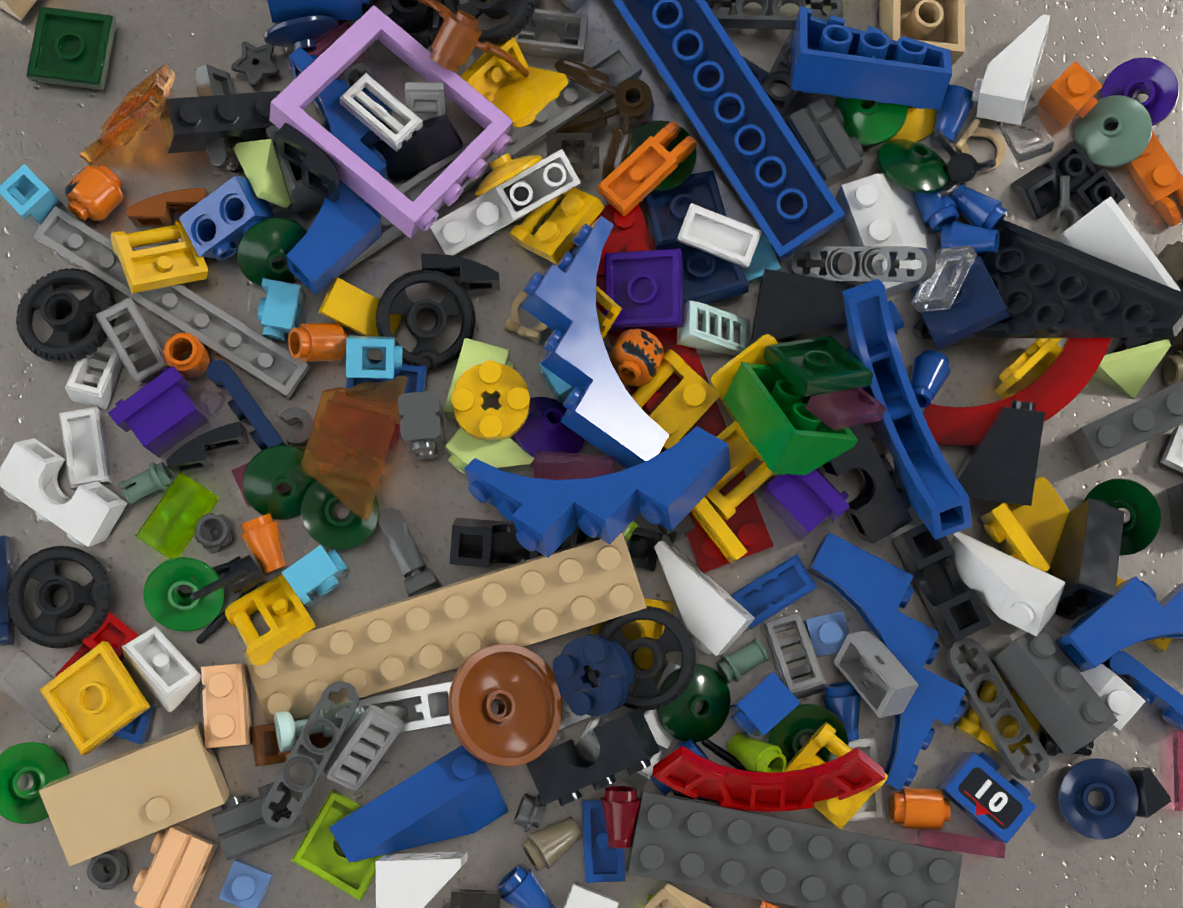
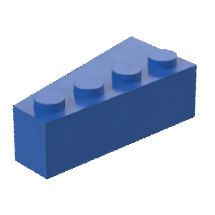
[791,6,952,110]

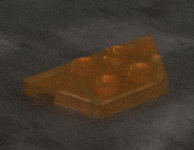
[79,63,177,165]
[301,376,408,522]

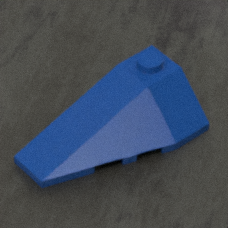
[329,745,509,863]

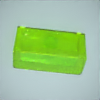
[135,472,219,559]

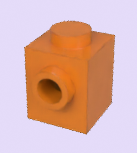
[1038,61,1103,127]

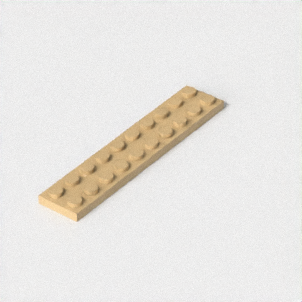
[242,532,647,724]

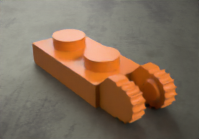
[597,121,698,217]
[1125,131,1183,227]

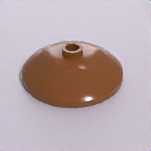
[448,644,563,767]

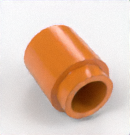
[288,322,348,362]
[163,333,210,379]
[889,788,951,830]

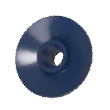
[263,15,338,53]
[1058,758,1139,840]

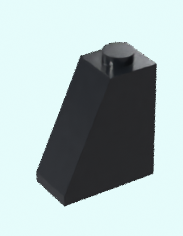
[749,269,856,346]
[956,400,1045,506]
[1048,498,1125,620]

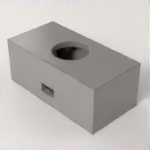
[514,9,588,61]
[834,629,919,718]

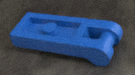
[1102,651,1183,730]

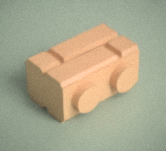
[201,663,253,748]
[133,824,219,908]

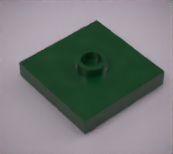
[26,6,117,90]
[764,335,874,397]

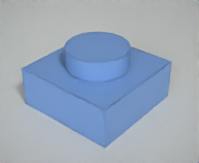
[804,611,850,658]
[218,859,274,908]

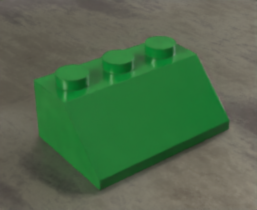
[723,362,858,475]

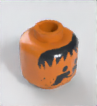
[65,165,123,222]
[609,329,664,386]

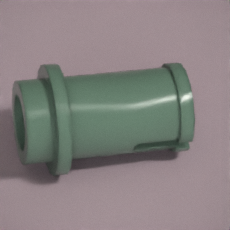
[119,462,173,505]
[716,638,769,683]

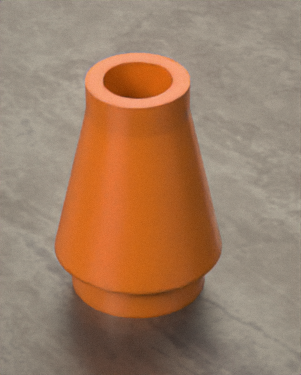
[240,513,286,574]

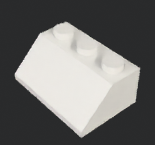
[835,174,943,297]
[1055,197,1180,291]
[375,851,468,908]

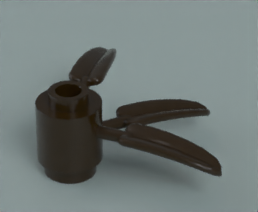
[552,59,655,181]

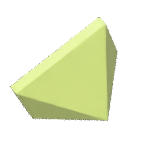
[233,139,291,209]
[1092,338,1171,399]

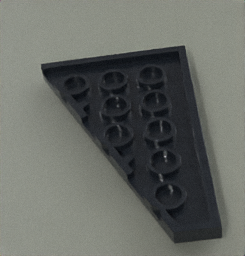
[913,219,1183,339]

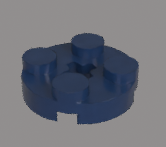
[552,634,634,716]

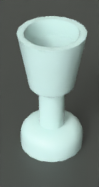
[274,700,360,752]

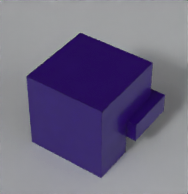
[108,366,208,458]
[758,469,850,541]

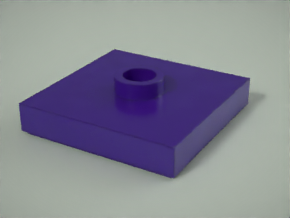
[605,249,683,331]

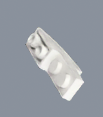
[430,149,581,256]

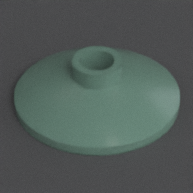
[1075,95,1152,168]

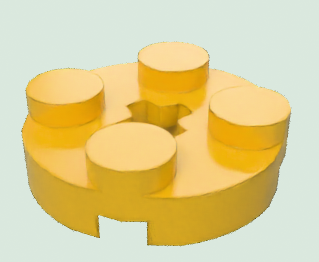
[451,360,530,441]

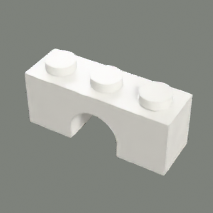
[0,438,128,547]

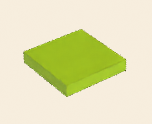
[291,789,386,901]

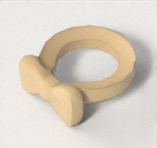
[954,118,1006,173]
[505,291,549,344]

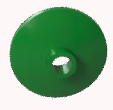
[835,96,908,146]
[143,557,224,631]
[0,742,68,824]

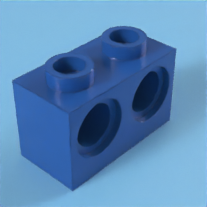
[179,176,276,260]

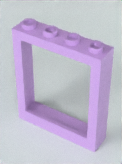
[269,5,513,239]

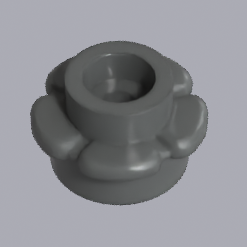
[194,513,233,551]
[514,793,546,832]
[87,850,128,890]

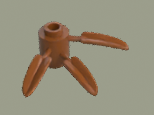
[414,0,529,78]

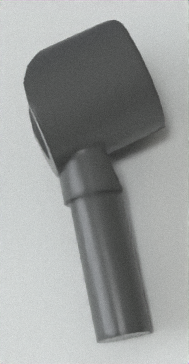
[1050,176,1078,230]

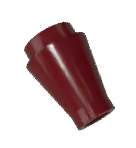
[601,786,641,848]

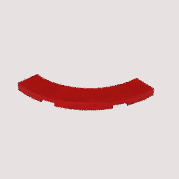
[923,338,1112,446]
[653,745,885,812]

